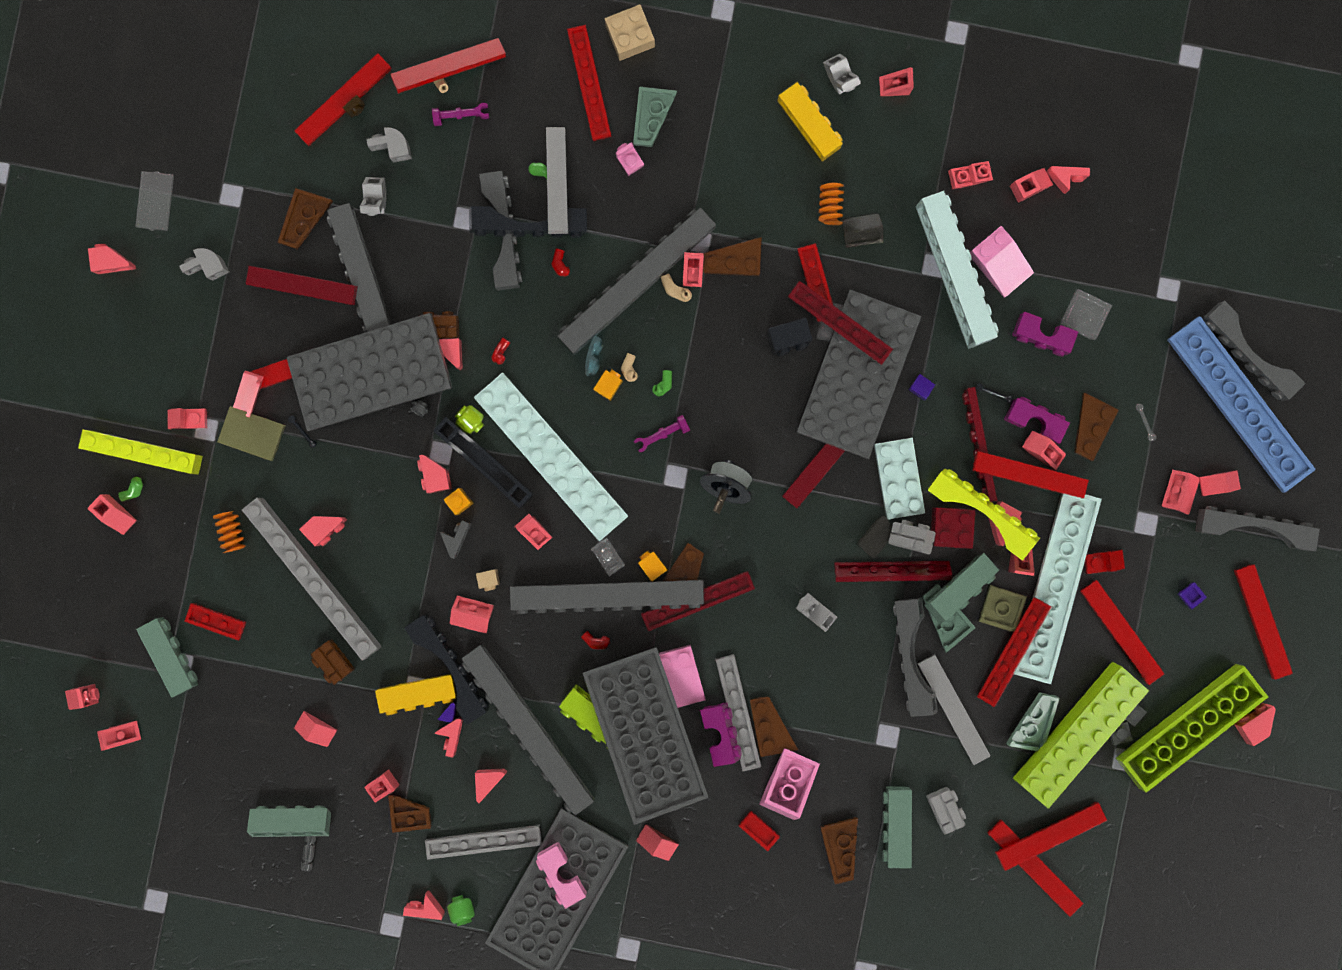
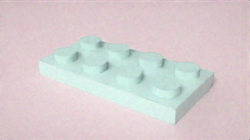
[874,438,925,520]

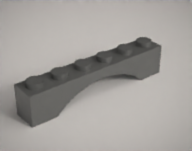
[479,171,523,291]
[1202,301,1306,401]
[1195,506,1320,551]
[893,597,938,717]

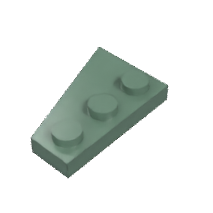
[633,87,677,147]
[922,584,975,653]
[1006,692,1060,751]

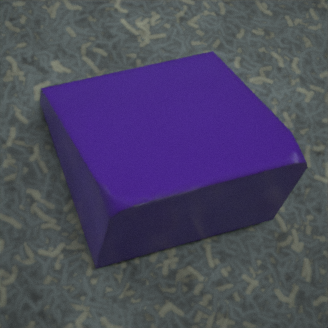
[908,374,935,400]
[438,701,457,722]

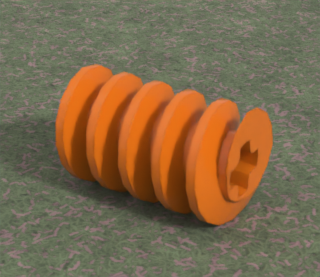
[818,183,844,225]
[213,511,246,553]

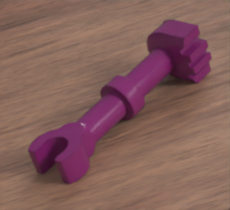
[432,103,489,126]
[634,415,690,452]

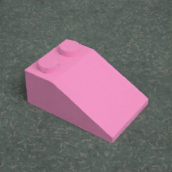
[970,226,1034,298]
[659,645,706,708]
[759,749,820,820]

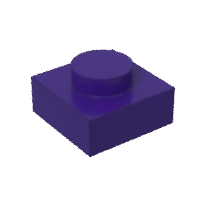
[1178,582,1207,609]

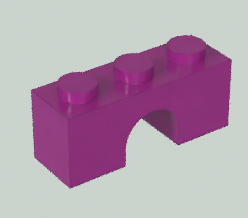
[1012,312,1078,357]
[1004,397,1070,444]
[700,702,742,767]

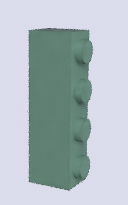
[924,553,999,623]
[136,617,198,698]
[882,787,912,868]
[247,805,331,837]

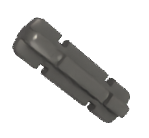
[301,836,317,871]

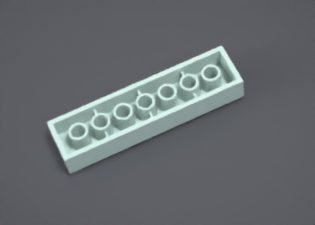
[916,191,999,349]

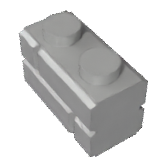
[889,520,936,554]
[926,787,966,835]

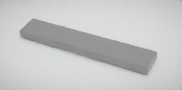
[546,127,568,234]
[716,654,761,771]
[917,654,990,765]
[425,825,542,860]

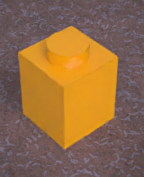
[593,369,623,401]
[444,488,473,515]
[638,551,667,581]

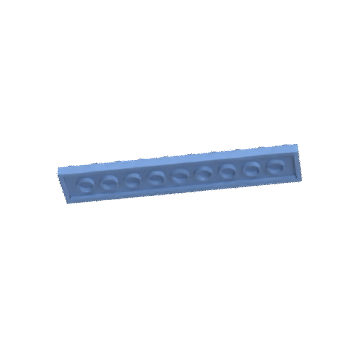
[1167,316,1316,493]

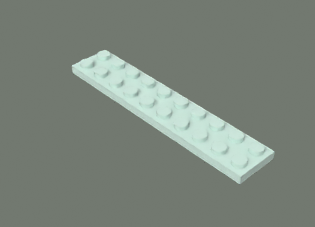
[474,372,628,541]
[1014,493,1102,684]

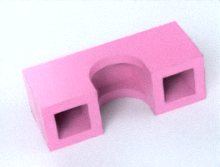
[536,842,587,909]

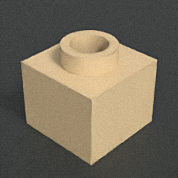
[476,569,500,591]

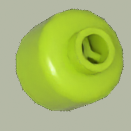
[455,405,484,434]

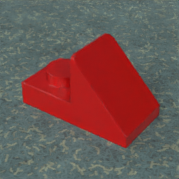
[1085,549,1125,574]

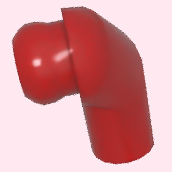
[552,249,570,277]
[491,337,510,365]
[581,631,610,649]

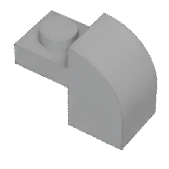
[823,54,861,94]
[367,128,412,162]
[360,177,386,216]
[179,248,229,281]
[796,593,837,632]

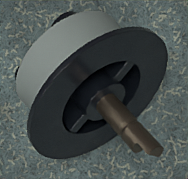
[700,460,752,514]

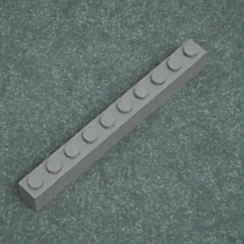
[242,498,382,661]

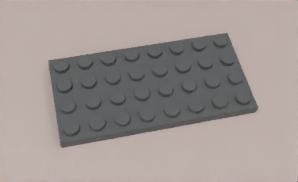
[796,290,921,459]
[287,313,453,431]
[582,647,709,825]
[485,807,629,970]

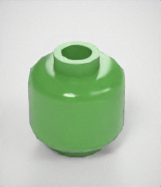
[447,895,475,926]

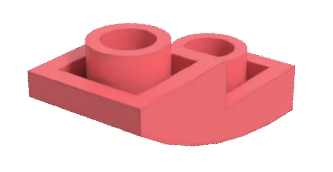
[948,161,993,189]

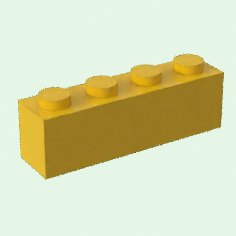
[777,82,843,162]
[375,674,457,715]

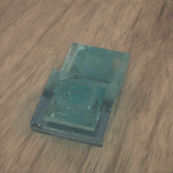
[585,335,604,378]

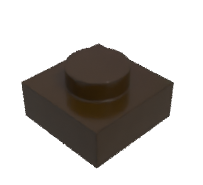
[342,95,366,118]

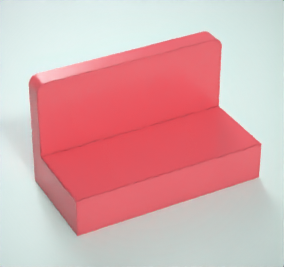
[233,371,264,418]
[1162,470,1200,515]
[450,596,494,633]

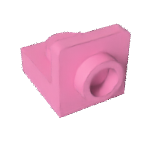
[616,142,644,176]

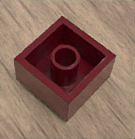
[931,508,975,549]

